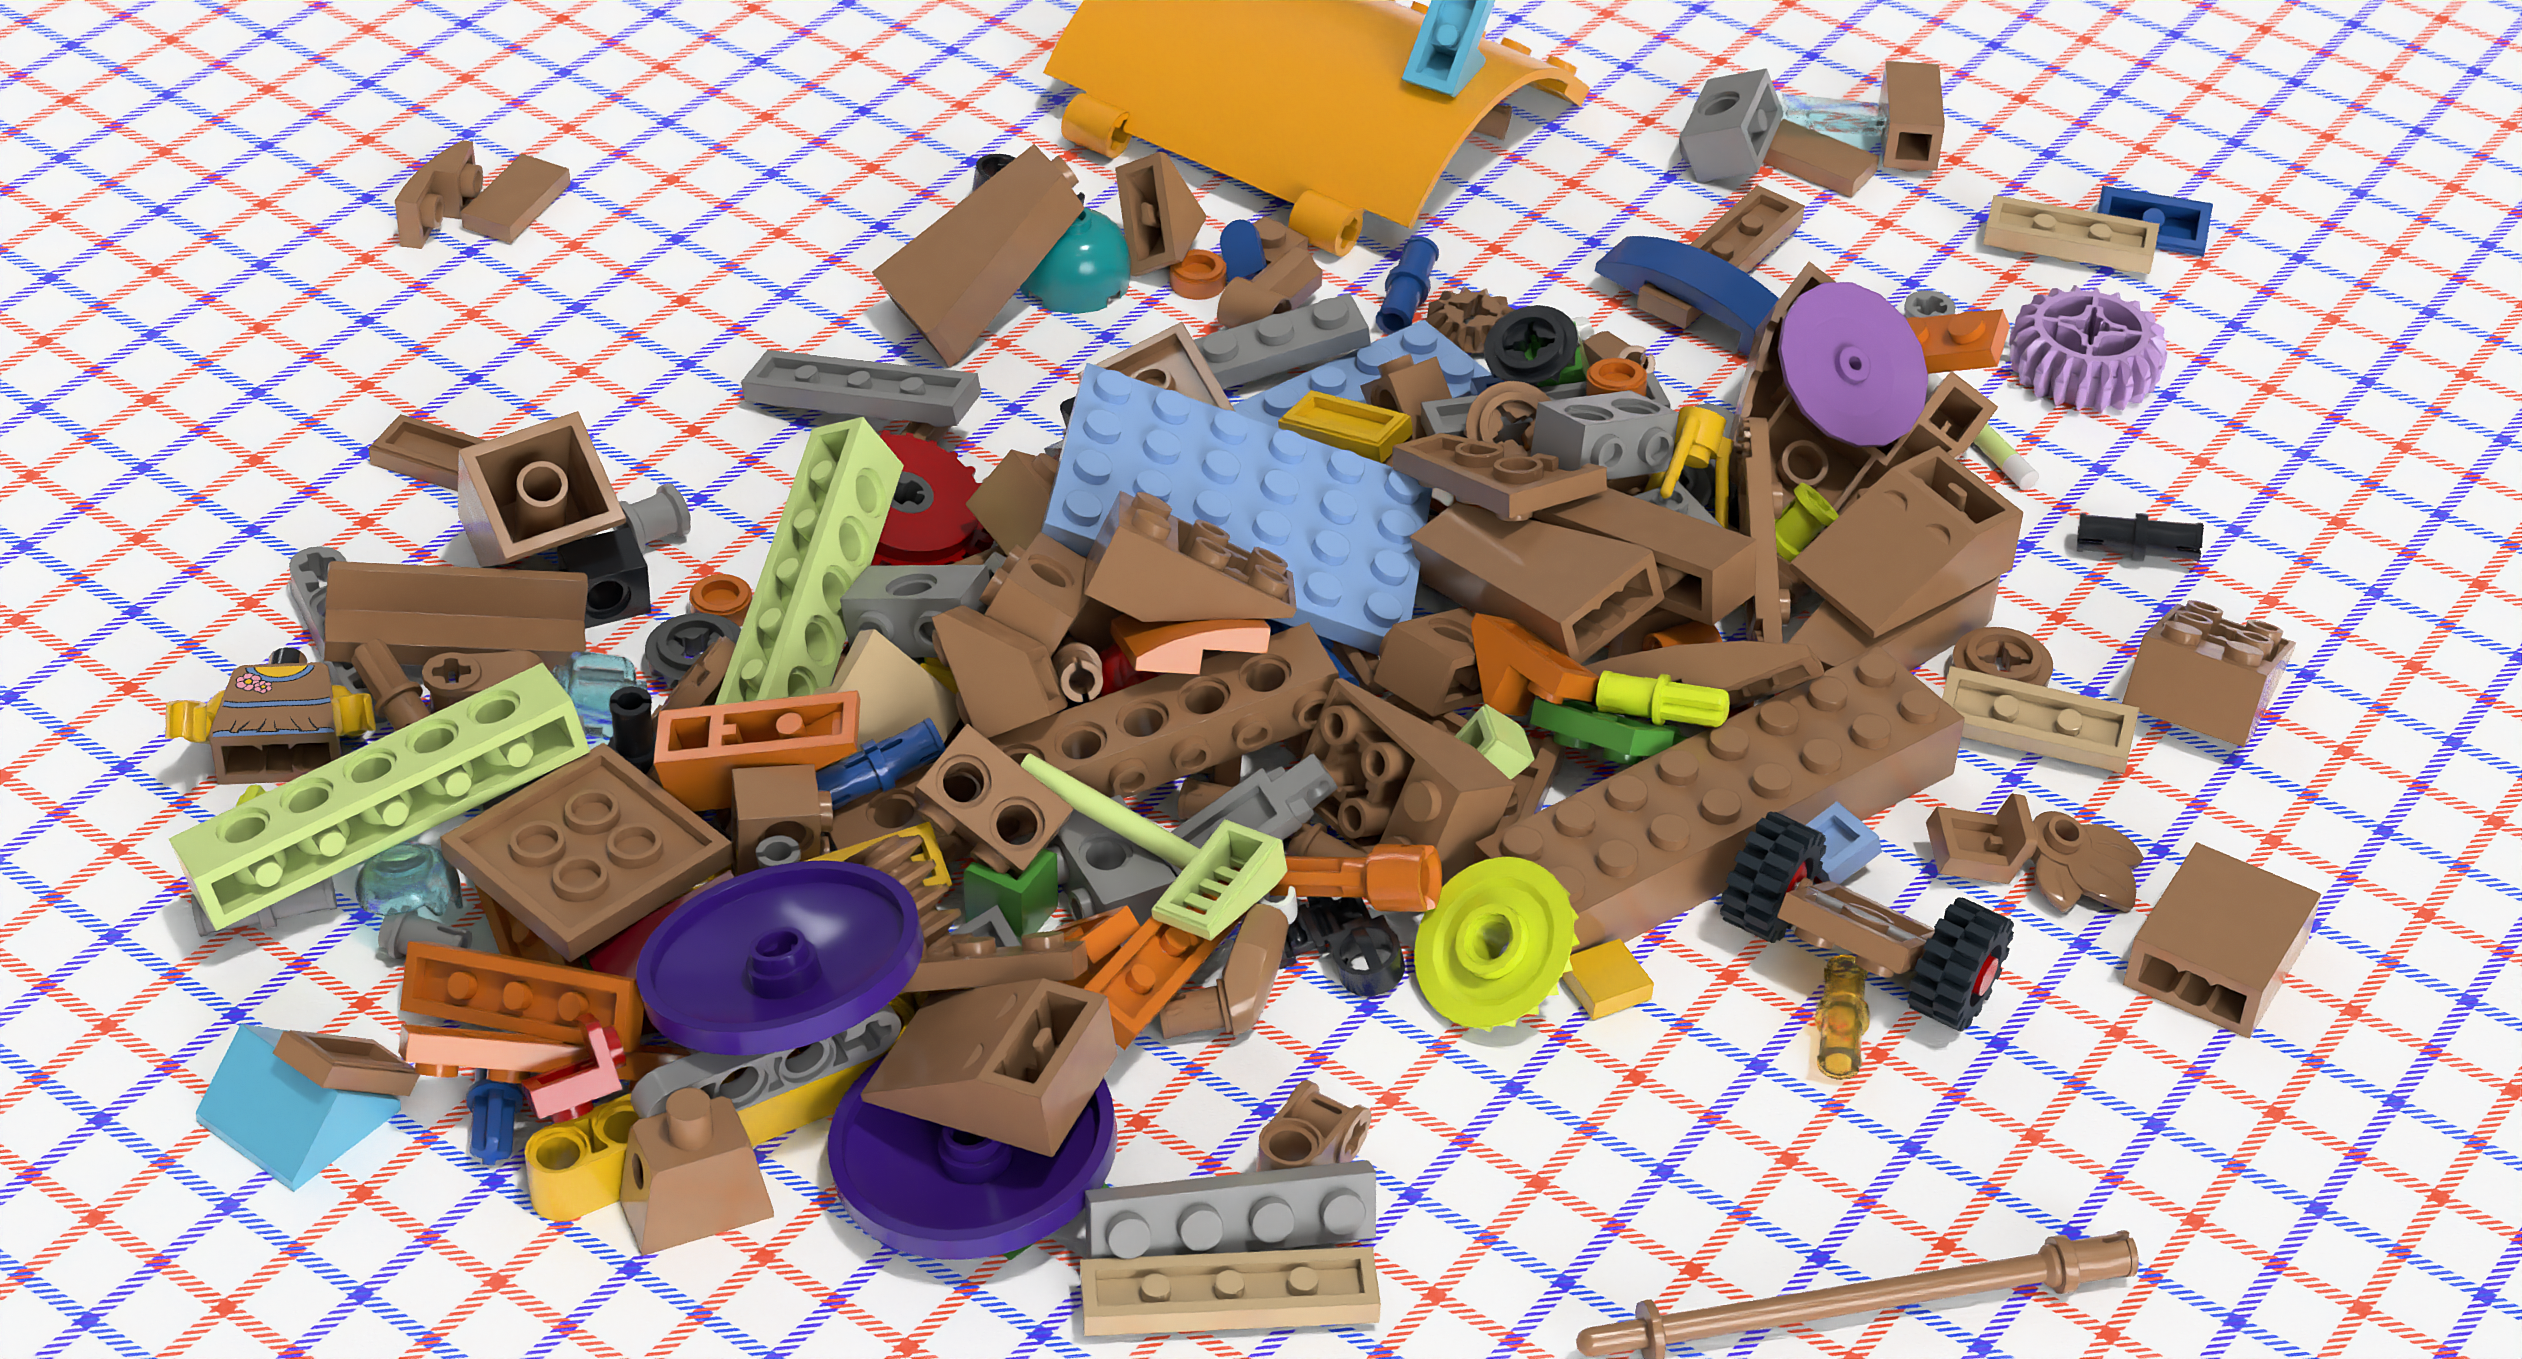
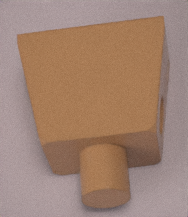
[620,1088,774,1256]

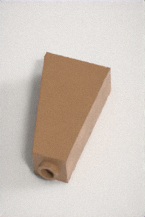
[872,144,1085,368]
[1410,502,1665,664]
[1779,575,2001,693]

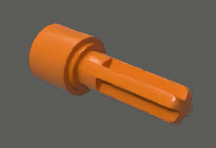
[1270,844,1442,912]

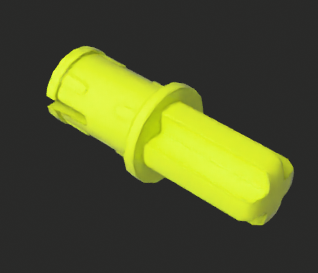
[1596,670,1730,727]

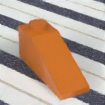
[653,690,861,812]

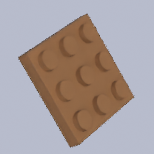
[440,742,734,962]

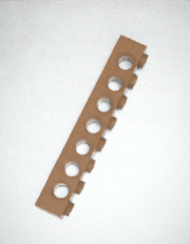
[824,622,1339,865]

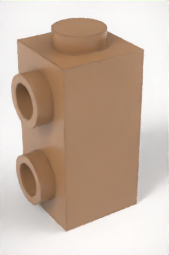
[1878,61,1945,172]

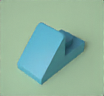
[1402,0,1495,97]

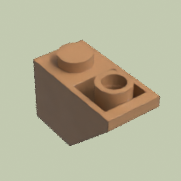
[931,605,1068,739]

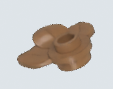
[2030,811,2144,913]

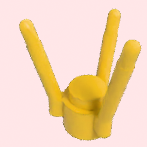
[1643,406,1734,529]

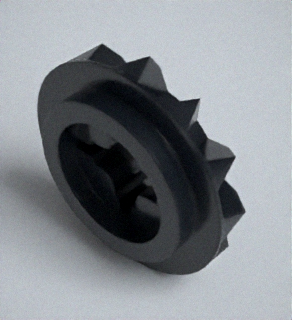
[1484,305,1581,388]

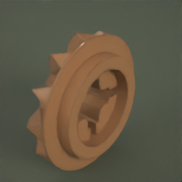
[1426,286,1516,353]
[1464,381,1552,458]
[1951,627,2053,687]

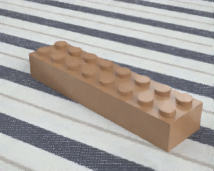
[1473,645,1965,955]

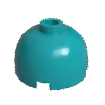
[1020,207,1131,314]

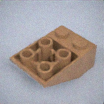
[1789,446,2024,638]
[1084,491,1297,622]
[2122,600,2297,747]
[1300,678,1516,887]
[861,978,1118,1157]

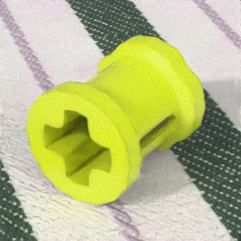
[1775,482,1839,562]

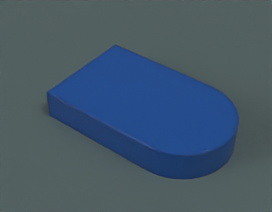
[1220,219,1267,282]

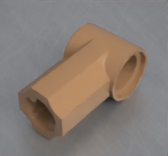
[1217,246,1323,328]

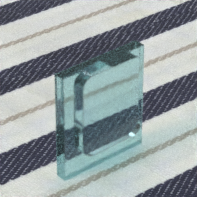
[1780,94,1886,136]

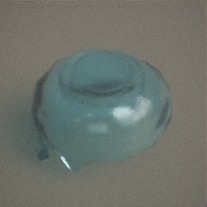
[355,841,464,916]

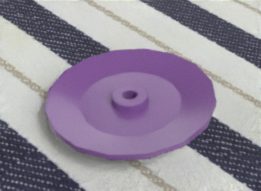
[1778,282,1928,447]

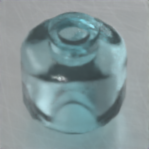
[552,651,648,739]

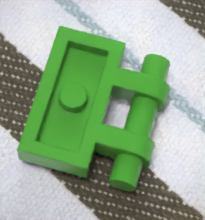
[1530,698,1690,765]

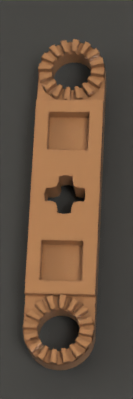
[1735,417,1790,694]

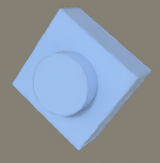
[1806,802,1882,884]

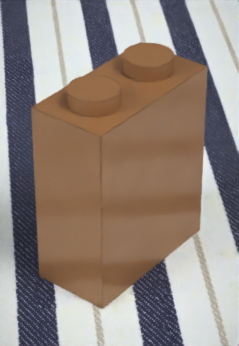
[2123,842,2322,1039]

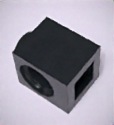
[554,527,651,629]

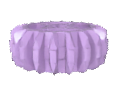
[2008,285,2168,413]

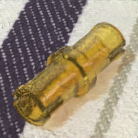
[1815,954,1871,1080]

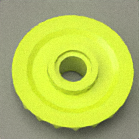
[1414,857,1580,1032]

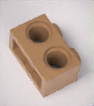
[913,724,1074,880]
[731,764,833,877]

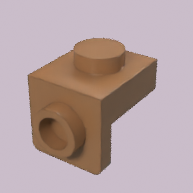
[1925,793,2038,884]

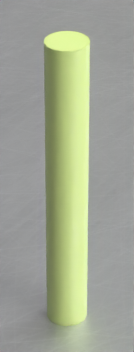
[1020,753,1200,870]

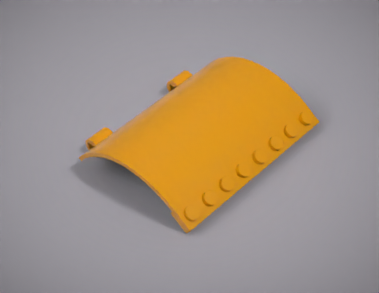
[1043,0,1590,257]

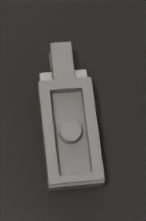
[1164,753,1338,878]

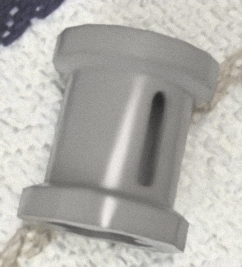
[613,483,691,552]

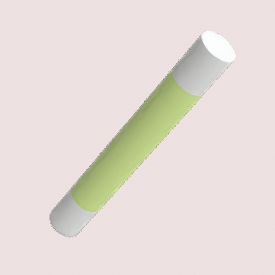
[1926,373,2039,490]

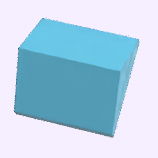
[195,1024,401,1192]

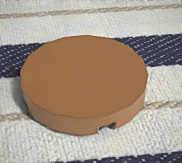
[651,636,736,735]

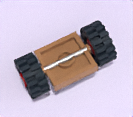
[1720,811,2014,1032]

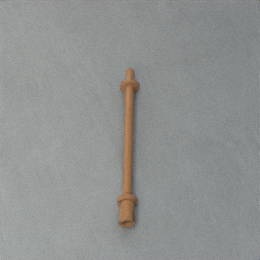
[1576,1230,2139,1359]

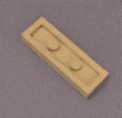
[1983,195,2160,274]
[1942,666,2140,774]

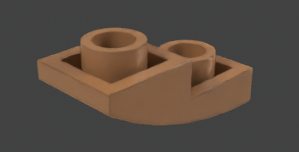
[394,140,483,249]

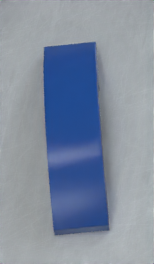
[1594,236,1779,356]

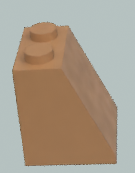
[458,411,626,567]

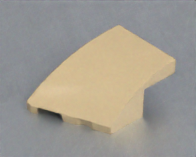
[813,629,960,773]

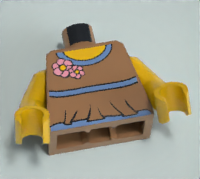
[165,647,376,785]

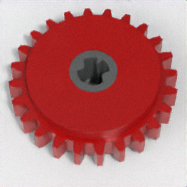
[870,430,994,566]

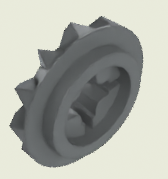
[645,613,741,688]

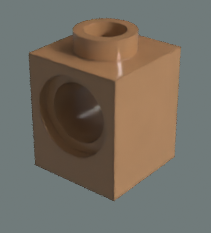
[1360,353,1452,443]

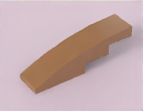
[1564,641,1825,719]

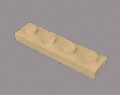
[1080,1247,1381,1336]

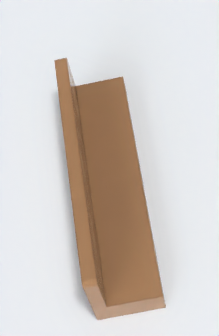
[324,561,588,672]

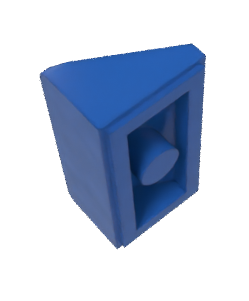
[2097,185,2213,257]

